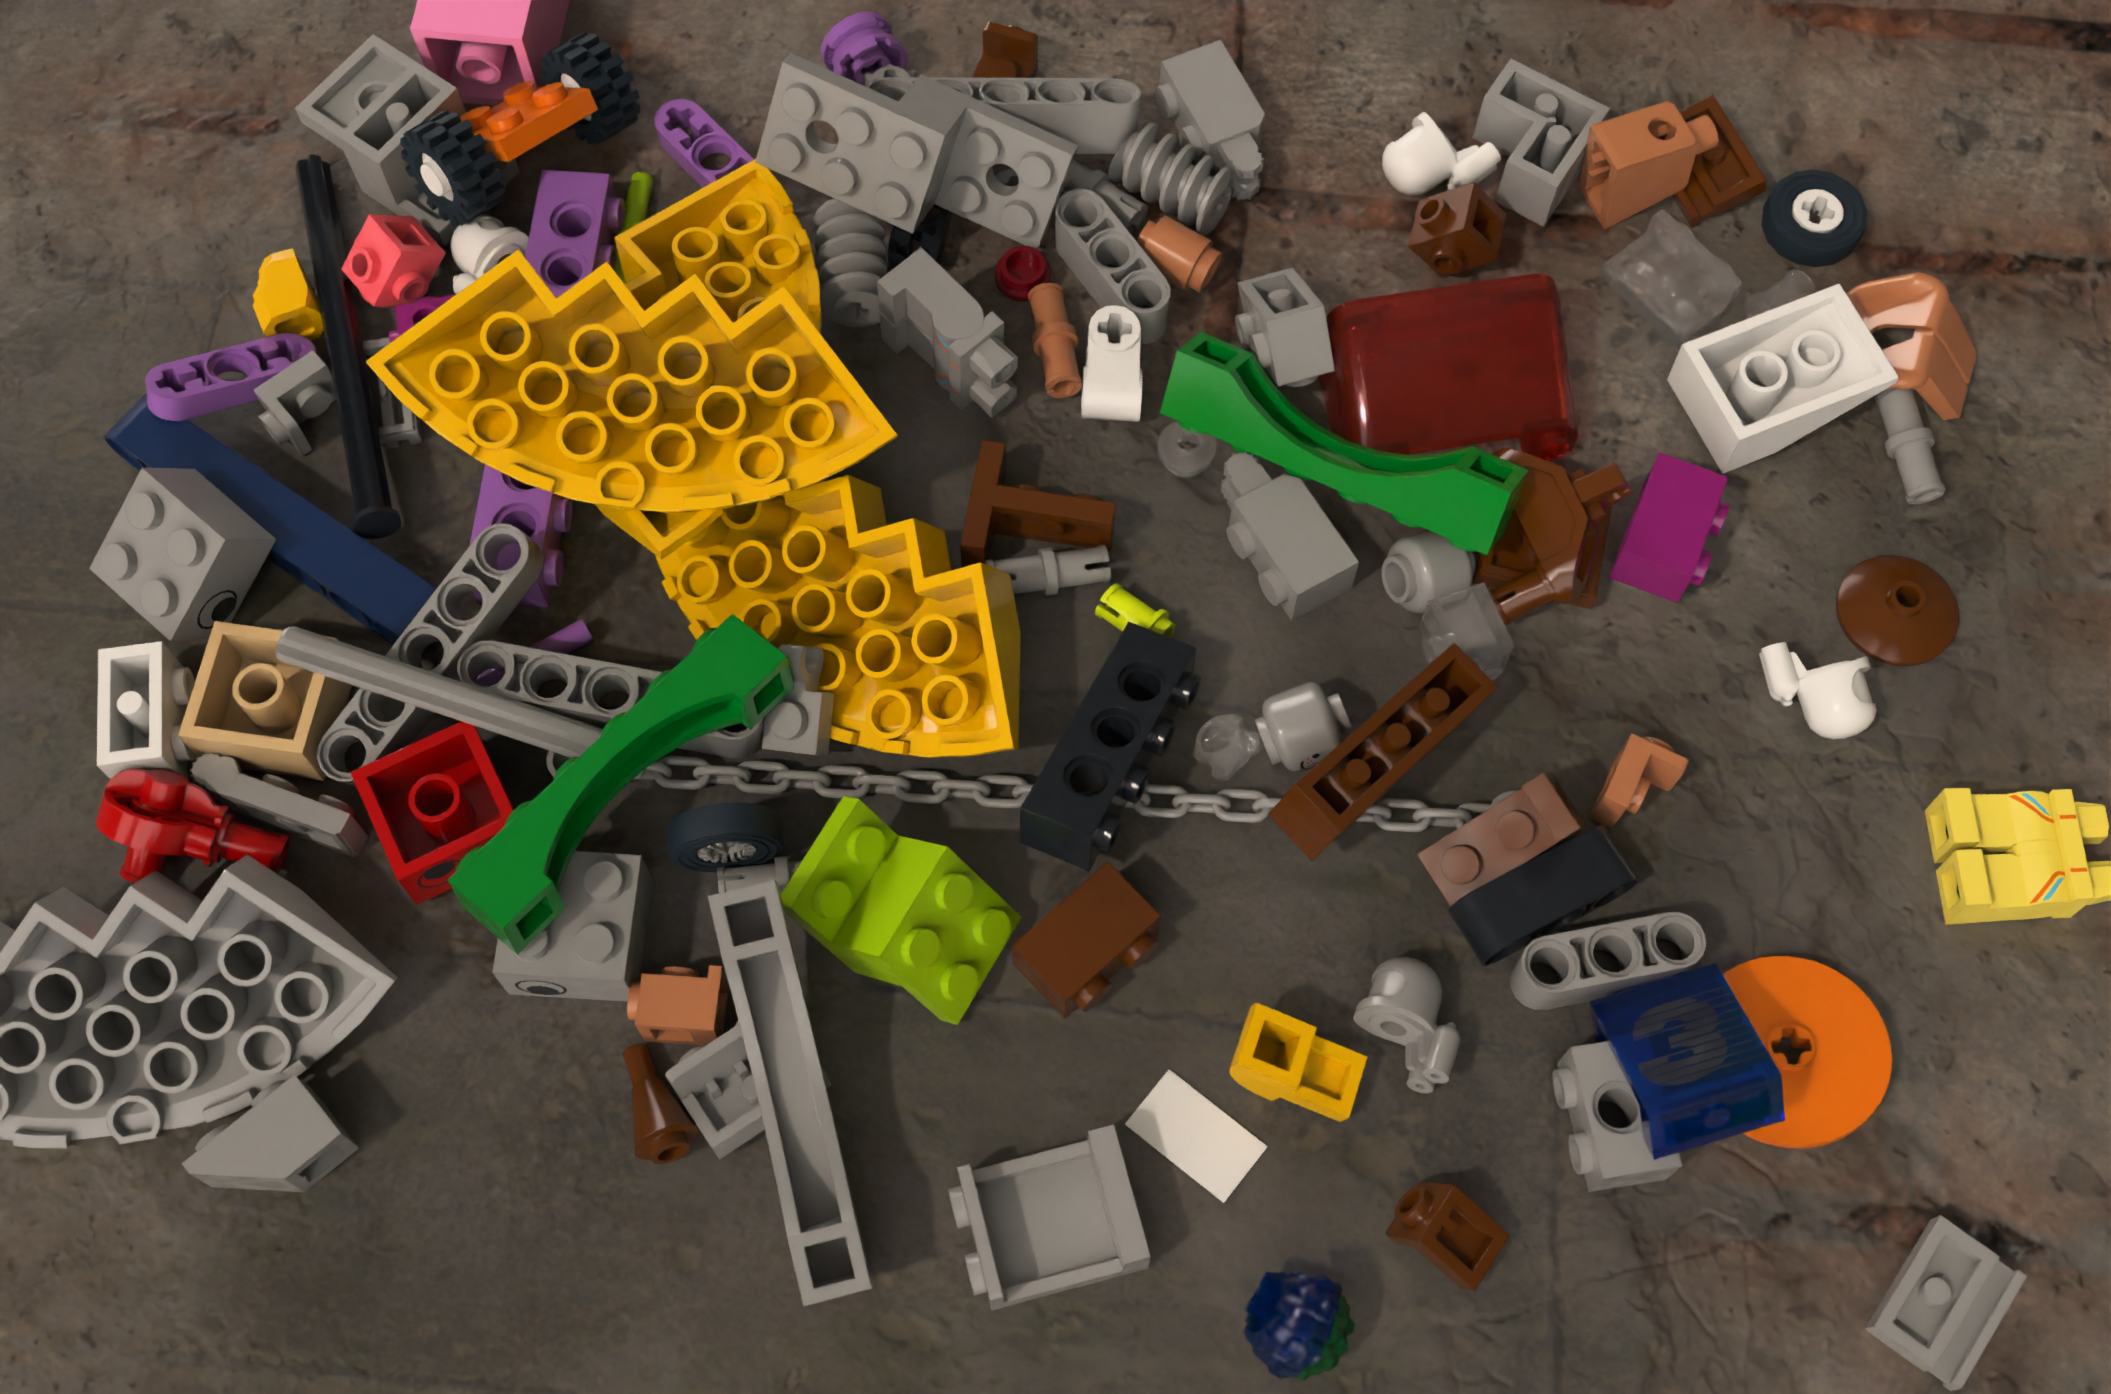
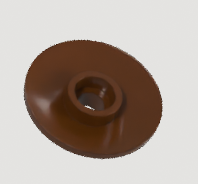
[1836,555,1959,666]

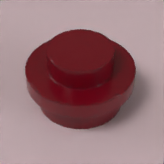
[995,245,1051,301]

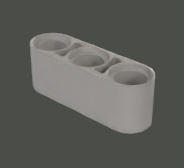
[1055,189,1171,344]
[1510,912,1706,1010]

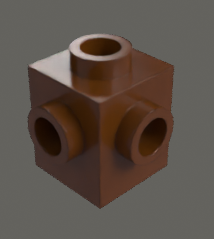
[1408,182,1507,278]

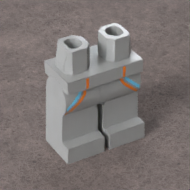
[877,247,1018,418]

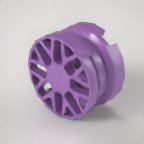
[820,11,908,87]

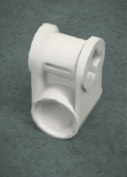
[1081,305,1142,422]

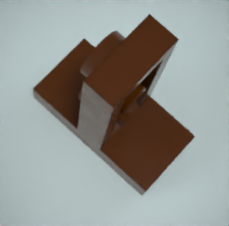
[960,440,1116,567]
[1417,772,1587,907]

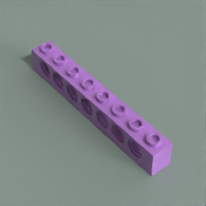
[469,170,625,607]

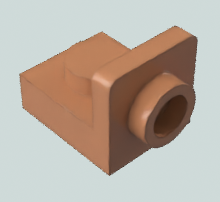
[1589,733,1689,828]

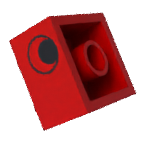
[350,721,516,905]

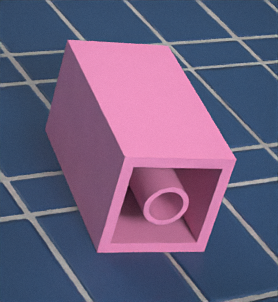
[410,0,570,106]

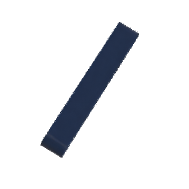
[103,394,436,645]

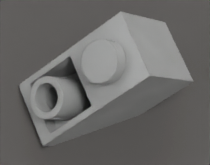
[181,1074,359,1192]

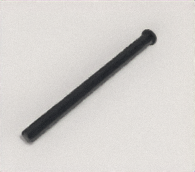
[295,154,401,539]

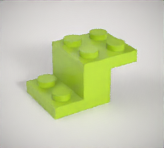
[781,796,1022,1026]

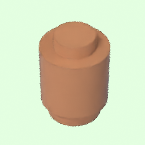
[1137,215,1223,293]

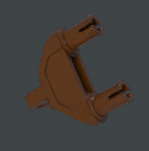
[1487,448,1632,626]

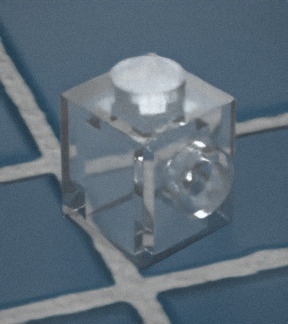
[1419,582,1514,681]

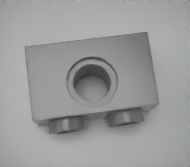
[1552,1035,1682,1192]

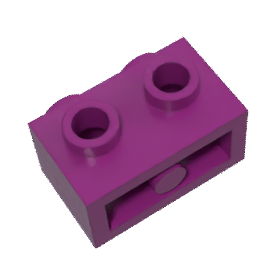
[1609,452,1730,603]

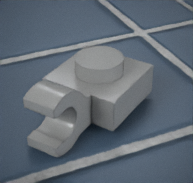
[762,644,834,755]

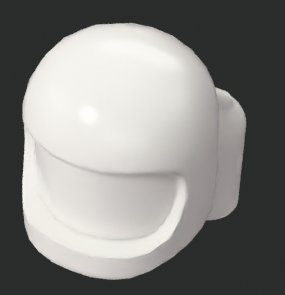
[1382,112,1501,196]
[451,214,529,294]
[1759,642,1877,740]

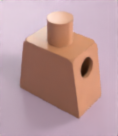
[1579,101,1718,229]

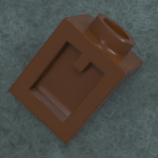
[972,22,1038,78]
[1386,1181,1510,1291]

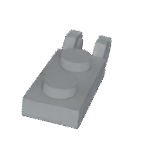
[190,752,369,857]

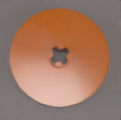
[1687,956,1892,1149]

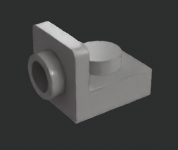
[254,350,336,456]

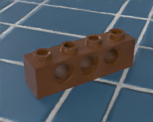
[1268,642,1498,861]

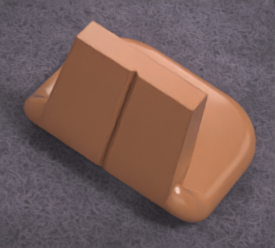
[1846,272,1977,420]

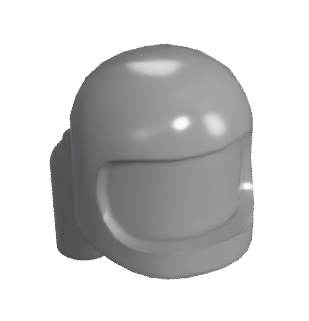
[1353,957,1461,1094]

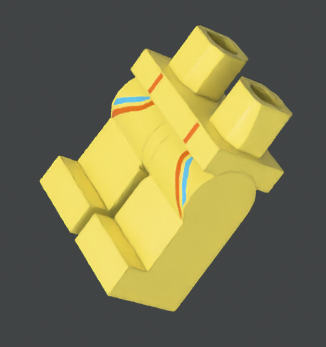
[1925,788,2111,925]

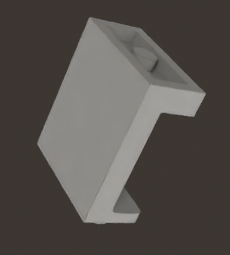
[948,1125,1151,1311]

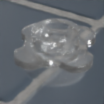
[1194,714,1262,781]

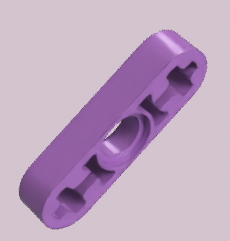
[654,99,754,188]
[145,333,316,421]

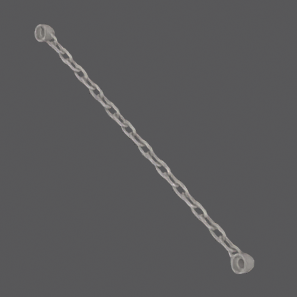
[546,751,1516,832]

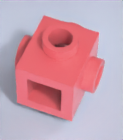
[341,214,446,308]

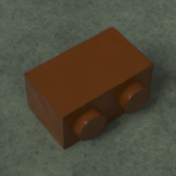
[1012,861,1161,1019]

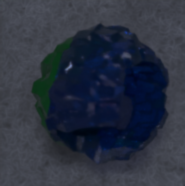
[1244,1272,1355,1380]

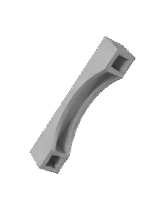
[708,880,872,1307]

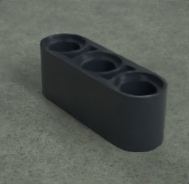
[1449,825,1640,966]

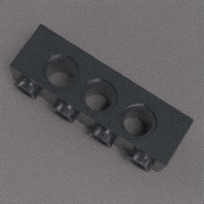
[1020,622,1201,871]

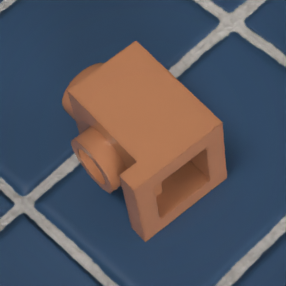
[627,965,730,1046]

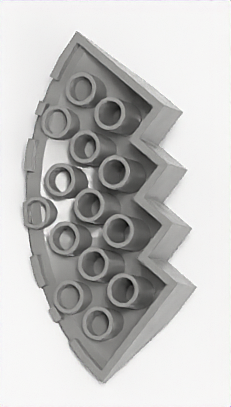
[0,854,398,1148]

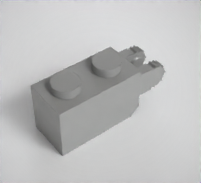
[1155,40,1265,200]
[1221,451,1359,621]

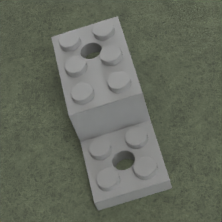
[755,53,1079,250]

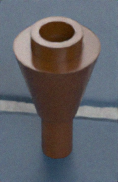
[622,1043,699,1164]

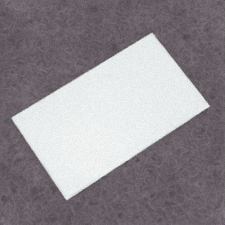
[1125,1069,1268,1203]

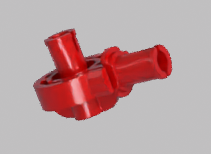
[95,768,291,883]

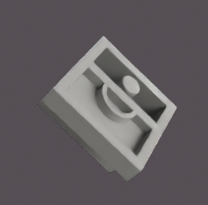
[295,34,520,246]

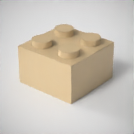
[178,621,352,781]

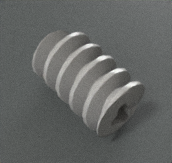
[1108,122,1232,236]
[813,198,888,327]

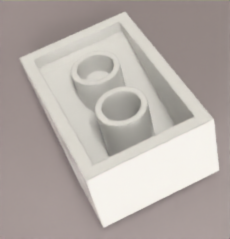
[1667,284,1899,474]

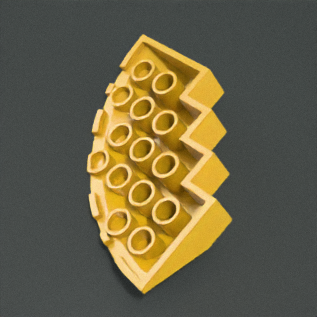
[595,159,822,559]
[365,249,898,512]
[647,475,1021,758]

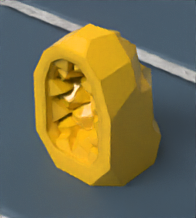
[253,248,324,341]

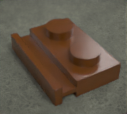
[1672,95,1767,228]

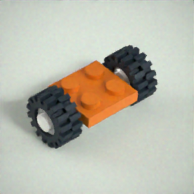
[400,32,641,226]

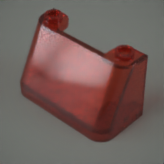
[1318,274,1578,460]

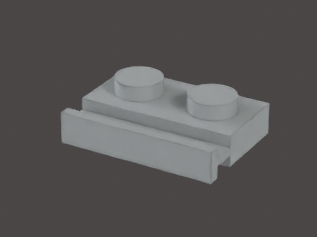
[1865,1215,2027,1391]

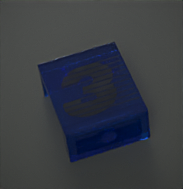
[1589,963,1785,1160]

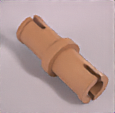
[1028,283,1083,398]

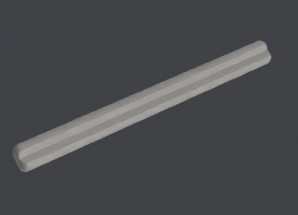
[276,626,647,779]

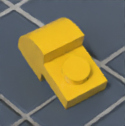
[1229,1002,1367,1122]

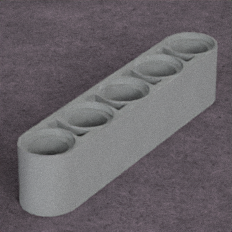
[867,77,1141,154]
[317,523,544,786]
[457,641,764,758]

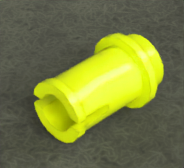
[1095,583,1175,638]

